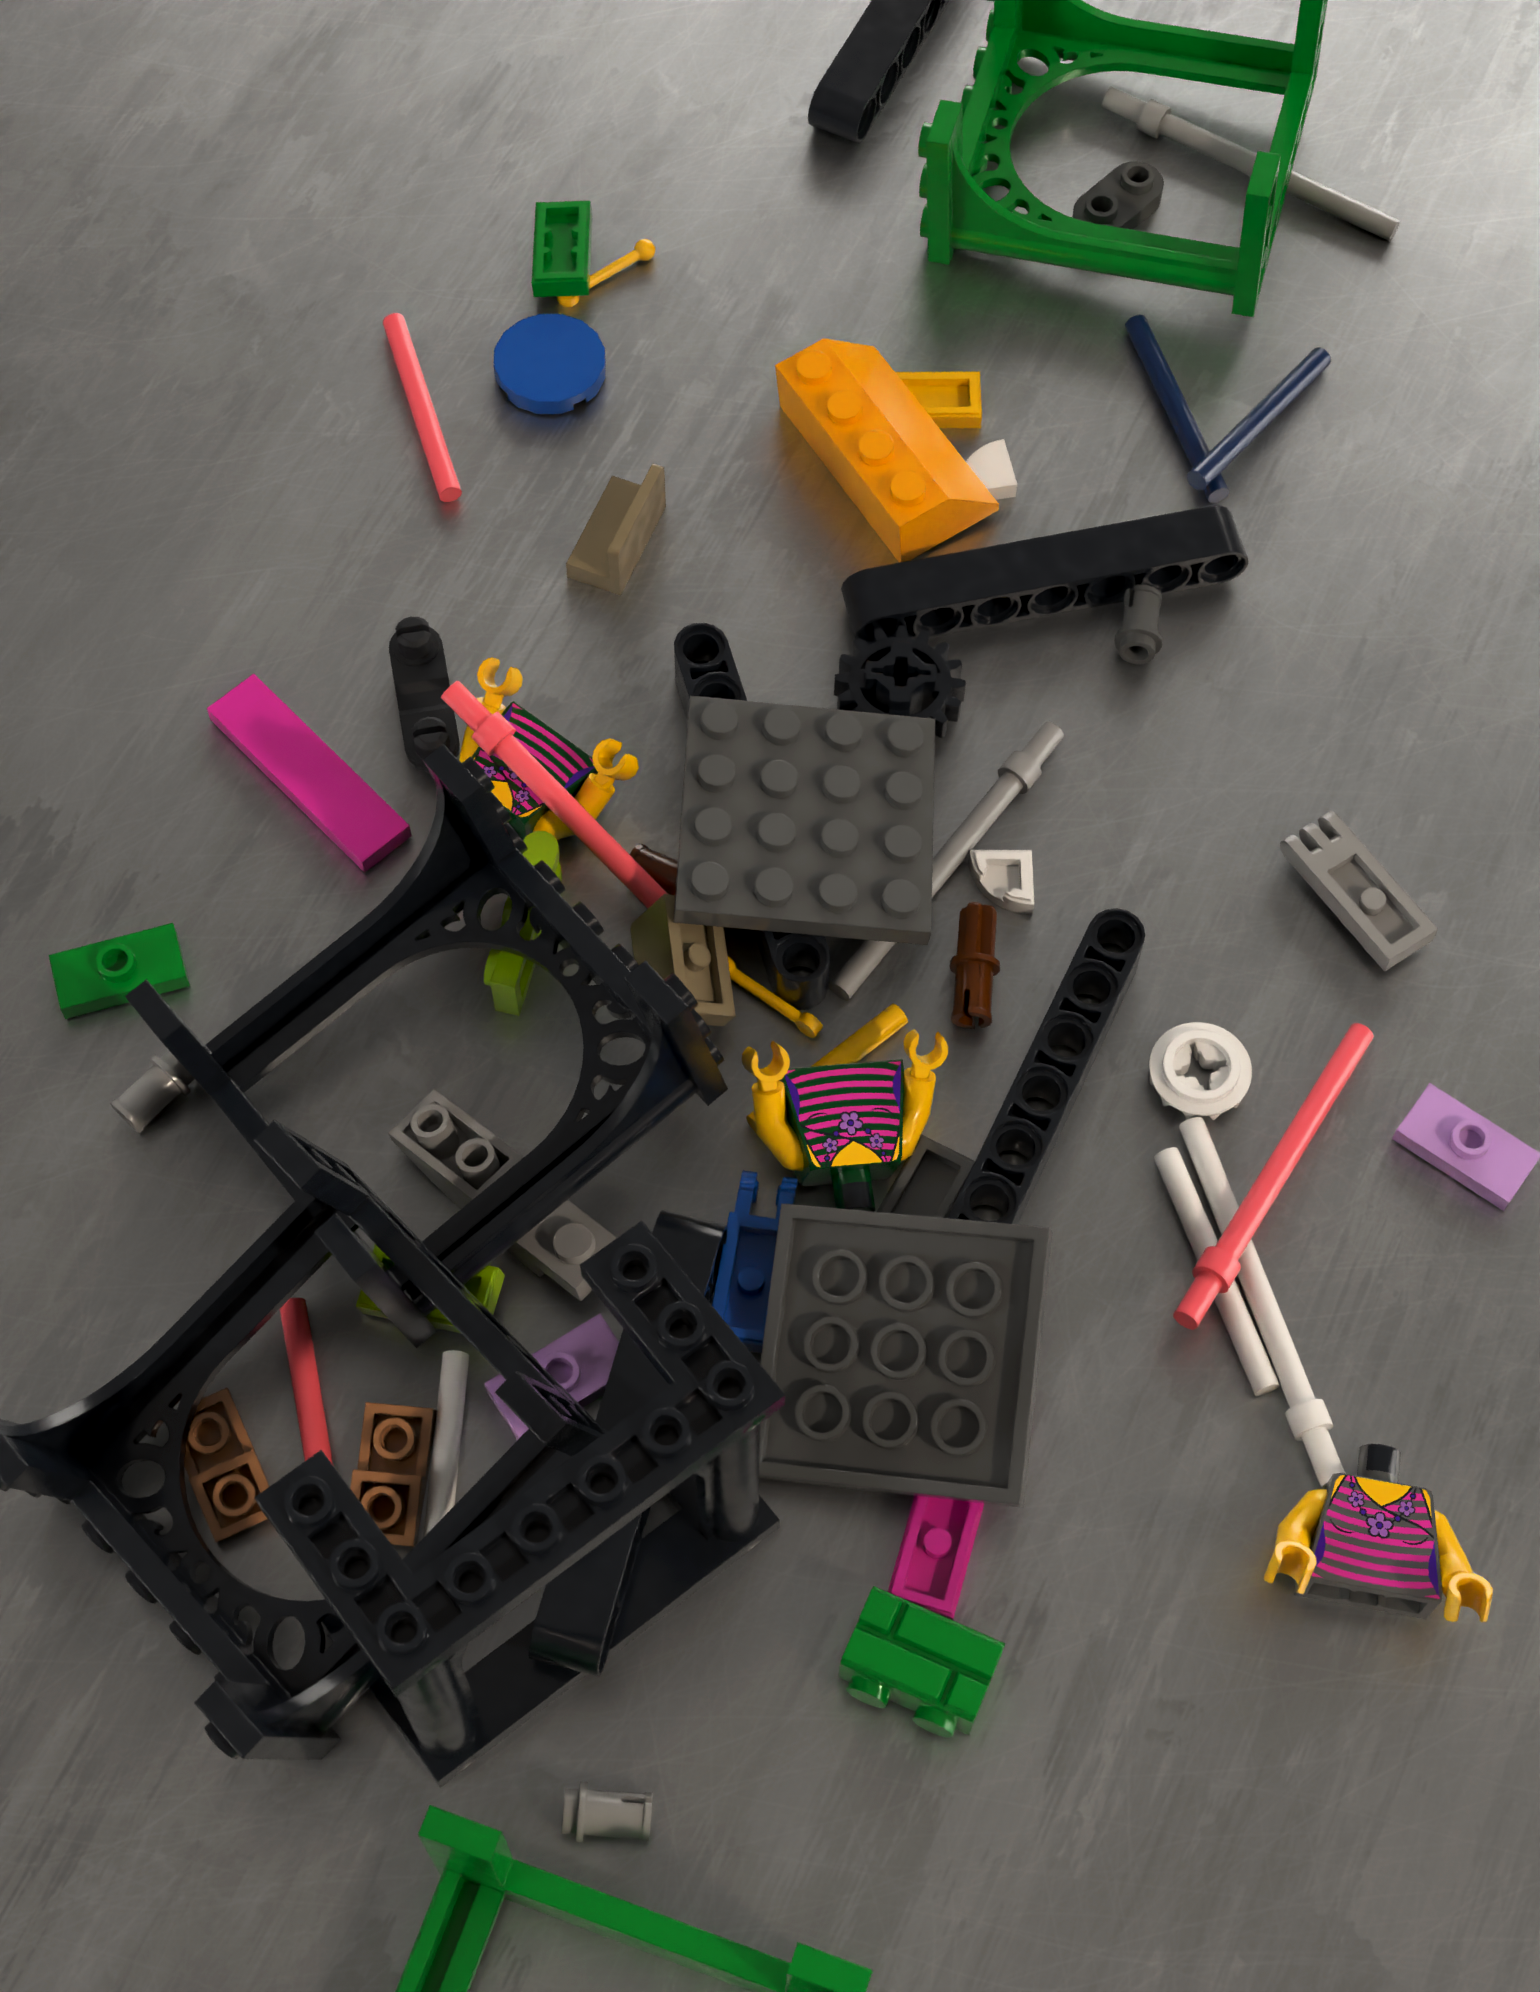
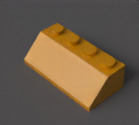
[775,338,999,563]

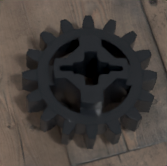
[834,625,966,739]

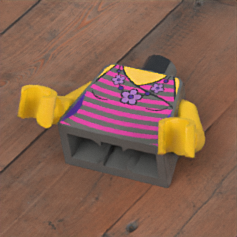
[1264,1444,1493,1622]

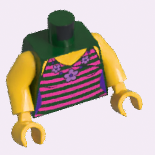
[459,657,639,840]
[741,1029,948,1212]

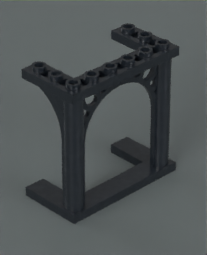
[125,744,728,1348]
[0,1120,606,1760]
[254,1221,785,1788]

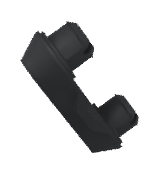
[389,616,460,773]

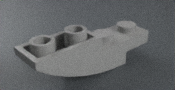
[388,1089,617,1301]

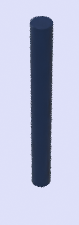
[1125,315,1230,503]
[1187,347,1331,490]

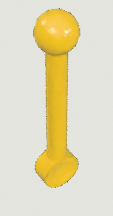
[557,239,655,307]
[728,956,823,1039]

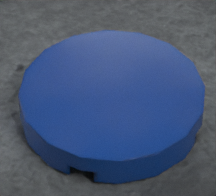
[494,314,606,414]

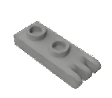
[1280,811,1438,972]

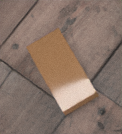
[185,1388,270,1543]
[350,1402,437,1547]

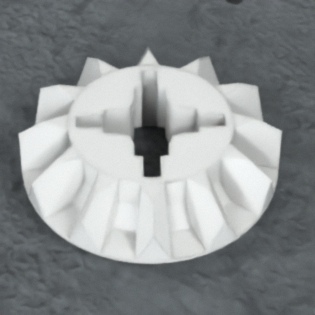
[1149,1022,1252,1121]

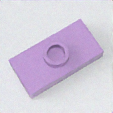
[1392,1083,1540,1211]
[484,1314,619,1440]

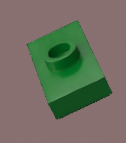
[532,201,592,297]
[49,923,190,1019]

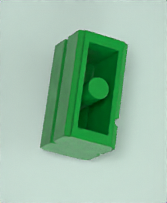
[838,1586,1006,1738]

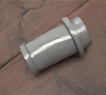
[110,1050,195,1134]
[561,1782,652,1843]

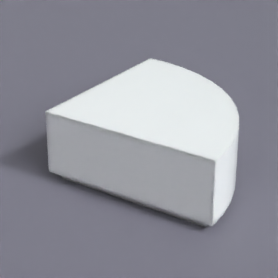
[966,439,1017,500]
[968,850,1034,915]

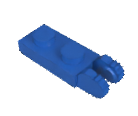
[712,1170,798,1354]

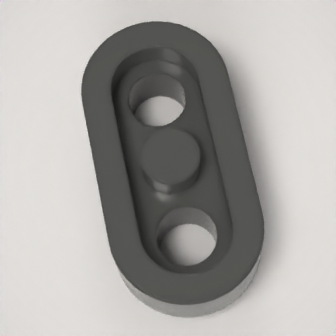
[1072,161,1164,230]

